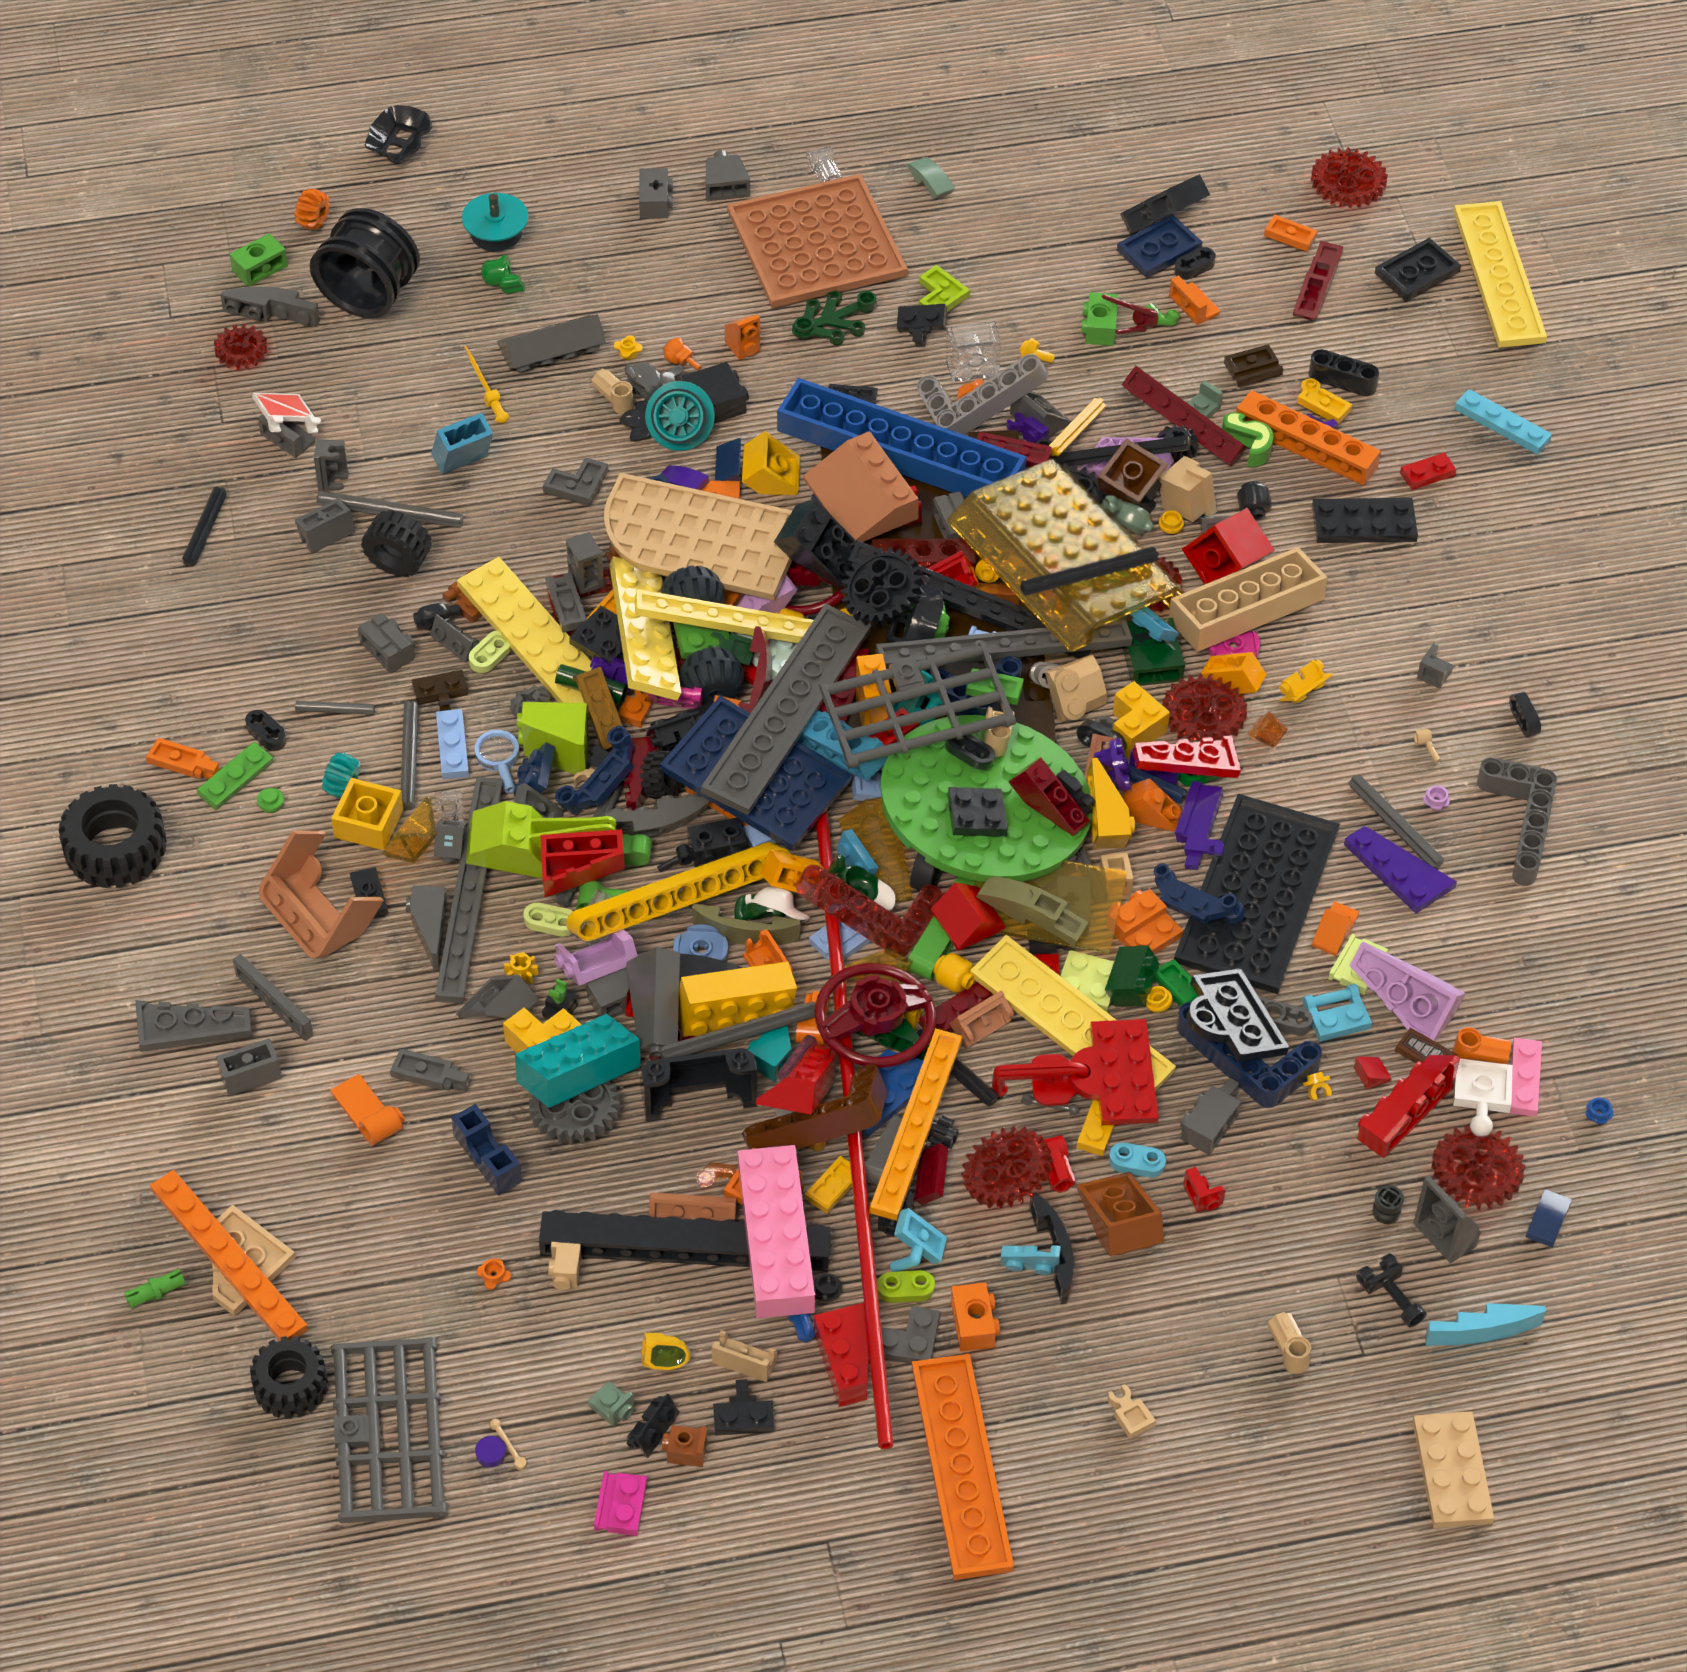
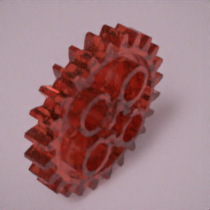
[1311,147,1388,208]
[1162,673,1247,742]
[1431,1125,1525,1210]
[961,1126,1053,1209]

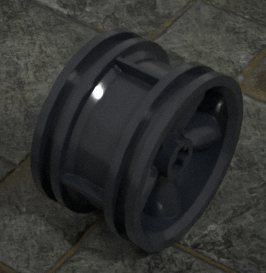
[310,208,420,318]

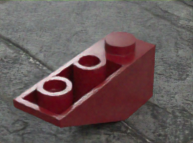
[623,736,657,811]
[1008,757,1090,836]

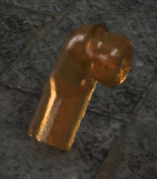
[696,1162,737,1187]

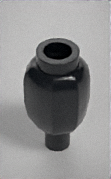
[413,603,461,630]

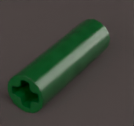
[555,664,627,704]

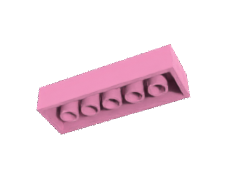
[738,1145,815,1319]

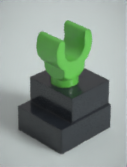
[542,979,578,1020]

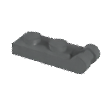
[545,573,587,633]

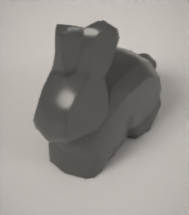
[625,362,683,401]

